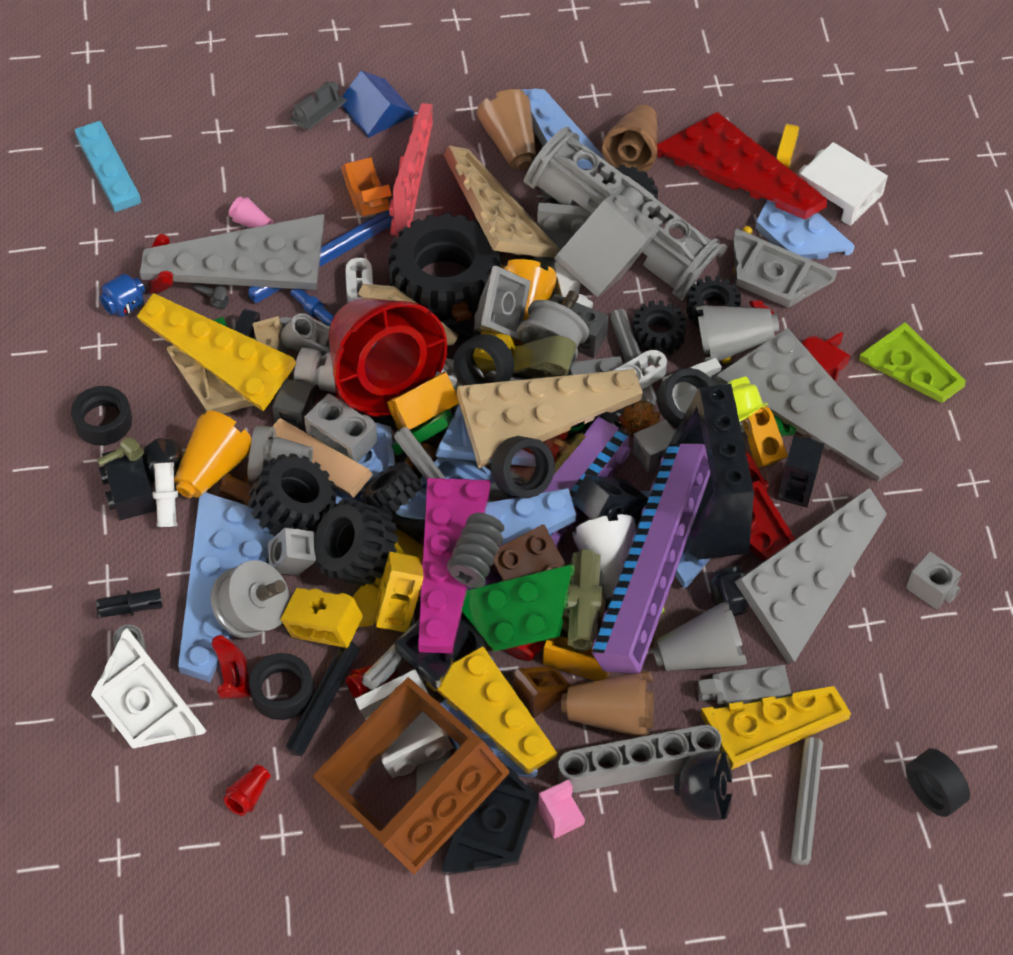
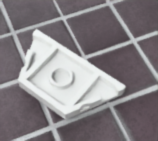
[91,628,207,748]

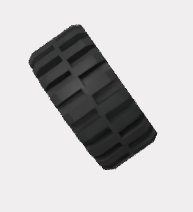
[388,213,500,322]

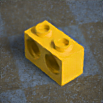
[374,552,424,632]

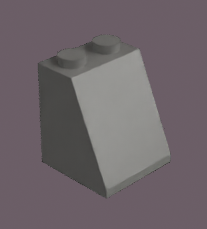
[554,192,659,298]

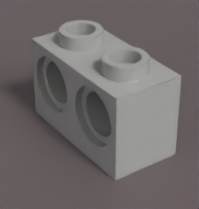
[304,393,377,462]

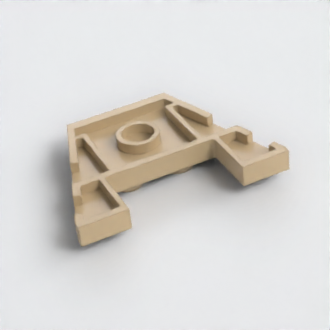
[167,316,282,414]

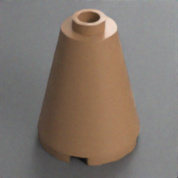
[476,89,536,170]
[602,104,658,172]
[561,671,654,737]

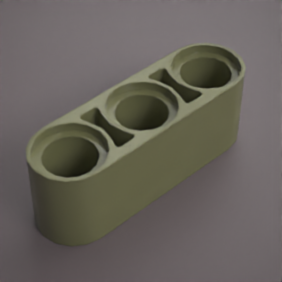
[512,335,577,379]

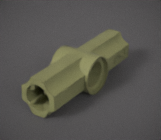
[567,549,602,651]

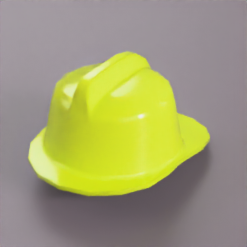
[728,377,768,421]

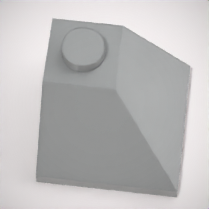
[473,266,531,339]

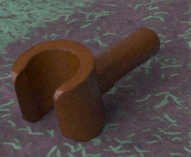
[451,302,473,322]

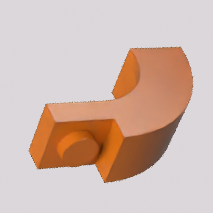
[341,157,392,217]

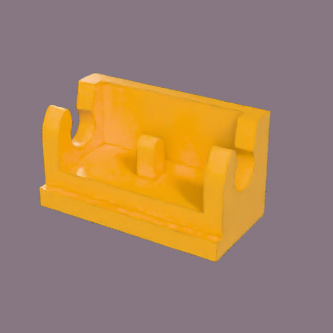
[387,372,459,430]
[543,636,609,681]

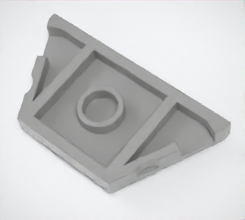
[733,228,838,308]

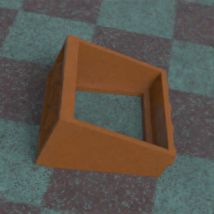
[312,677,510,875]

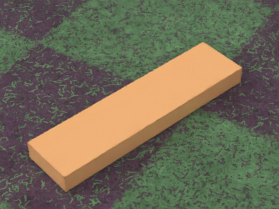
[272,418,373,499]

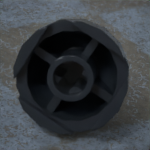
[674,751,732,820]

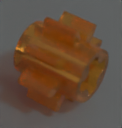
[623,401,661,437]

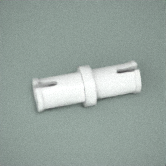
[153,462,178,527]

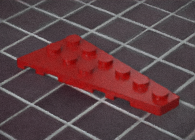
[657,112,827,220]

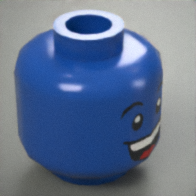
[99,273,145,317]

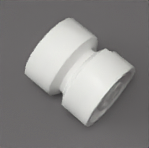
[294,347,337,393]

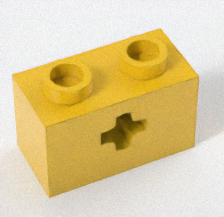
[280,588,363,648]

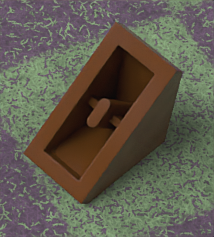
[513,666,571,719]

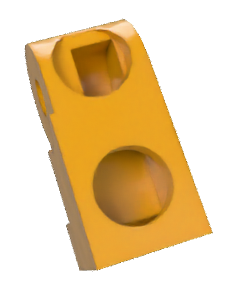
[742,406,788,468]

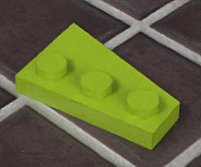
[859,322,966,403]

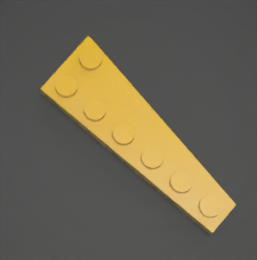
[137,293,297,411]

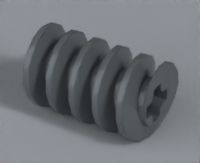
[447,512,504,588]

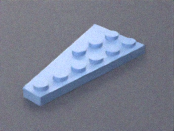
[178,492,275,682]

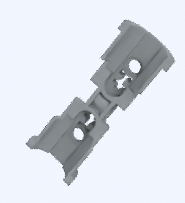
[523,127,727,301]

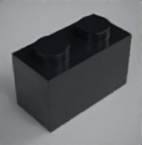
[99,450,156,521]

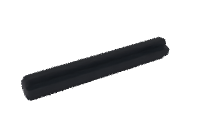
[286,641,359,756]

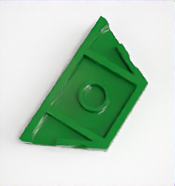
[462,565,575,652]

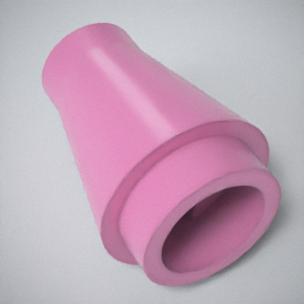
[228,196,273,228]

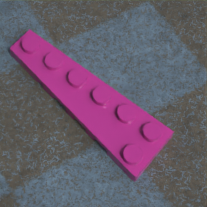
[418,478,491,653]

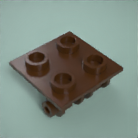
[489,524,571,583]

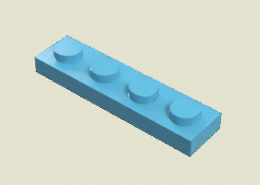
[74,121,141,212]

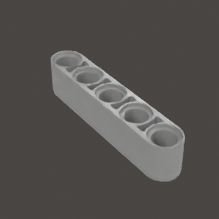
[557,725,722,793]

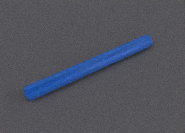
[248,210,394,303]

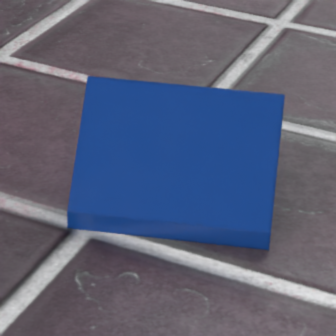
[341,70,414,138]

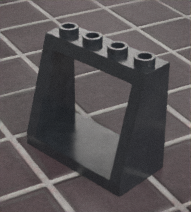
[666,384,754,561]

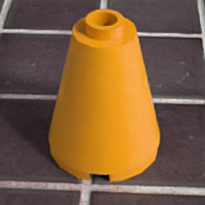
[500,259,557,345]
[174,410,252,498]

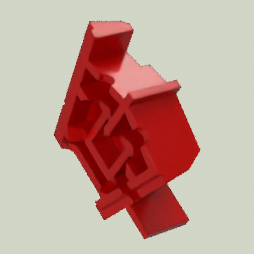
[801,331,850,381]

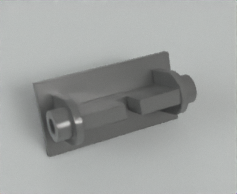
[289,81,347,131]

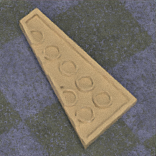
[444,146,559,258]
[457,369,643,468]

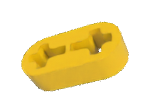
[776,123,800,168]

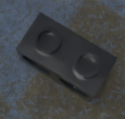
[777,436,825,508]
[572,475,649,525]

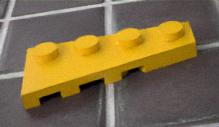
[426,646,557,774]
[700,686,851,770]

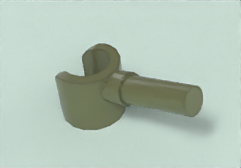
[97,437,144,466]

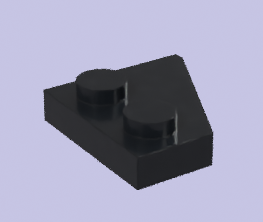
[395,622,468,689]

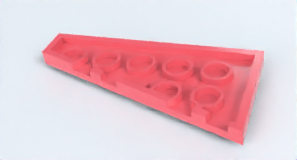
[390,103,433,238]

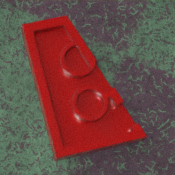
[749,480,795,561]

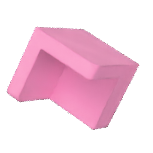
[538,780,585,839]

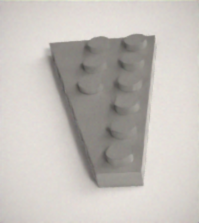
[140,214,325,290]
[716,328,904,482]
[735,488,887,664]

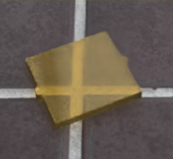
[553,433,586,476]

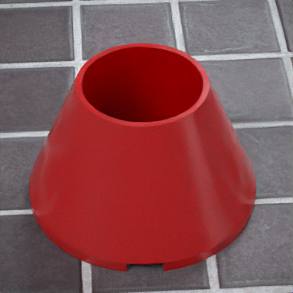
[329,298,447,416]

